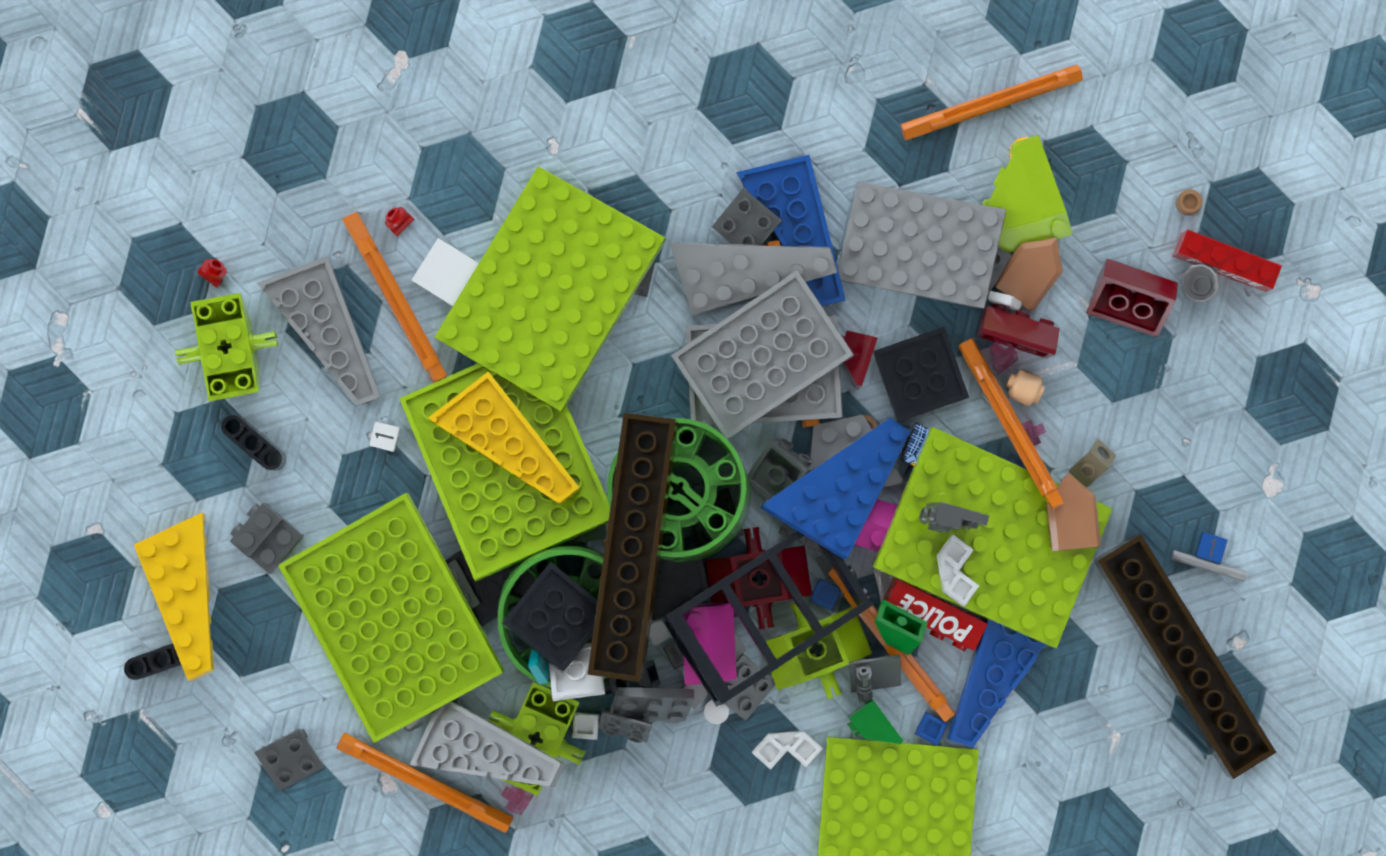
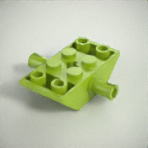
[175,293,279,402]
[765,598,872,699]
[488,681,586,796]

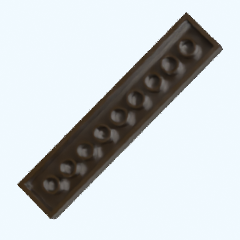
[587,413,678,682]
[1093,534,1277,779]

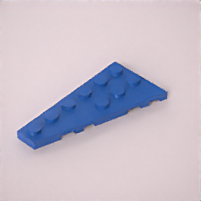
[736,154,846,307]

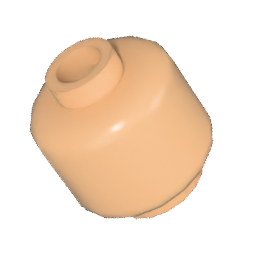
[1005,369,1045,406]

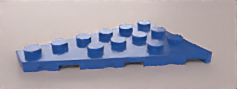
[760,418,911,559]

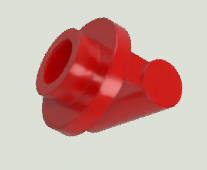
[385,207,415,237]
[197,259,227,288]

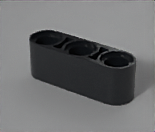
[221,415,286,471]
[124,644,181,680]

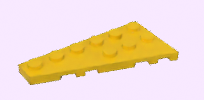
[428,372,581,505]
[134,512,214,682]

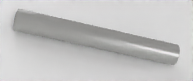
[1171,550,1247,581]

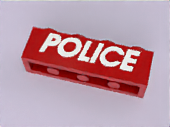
[1173,229,1282,292]
[882,577,988,652]

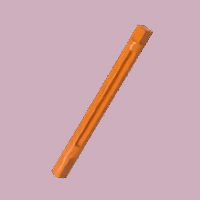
[900,64,1083,141]
[342,212,447,383]
[958,338,1064,510]
[828,567,955,722]
[336,733,514,833]

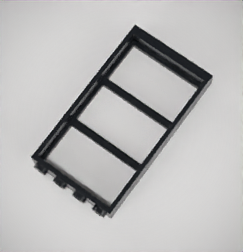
[661,531,873,707]

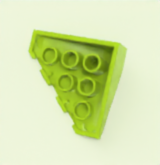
[982,134,1073,253]

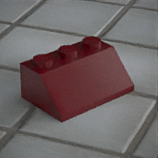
[1086,258,1178,337]
[975,303,1060,359]

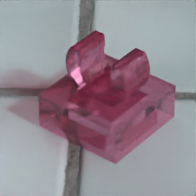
[990,342,1018,375]
[1021,420,1046,446]
[501,786,534,815]

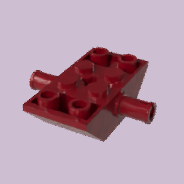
[705,527,812,629]

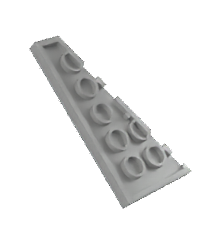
[670,242,837,315]
[257,256,382,406]
[410,701,565,787]

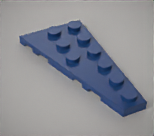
[947,618,1045,747]

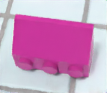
[854,499,898,552]
[682,603,737,685]

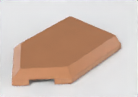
[994,237,1063,311]
[1046,473,1101,551]

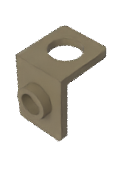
[1069,439,1116,487]

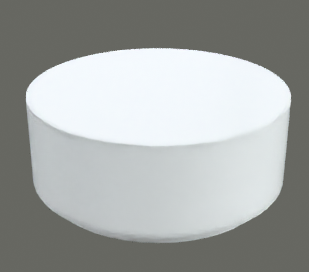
[704,699,729,724]

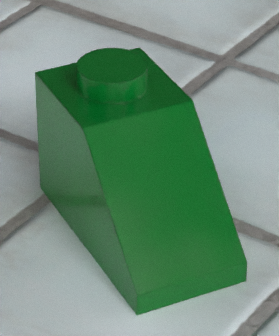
[874,599,928,655]
[847,699,903,744]

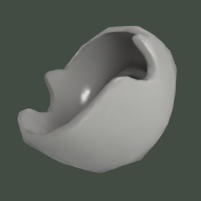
[1181,264,1220,303]

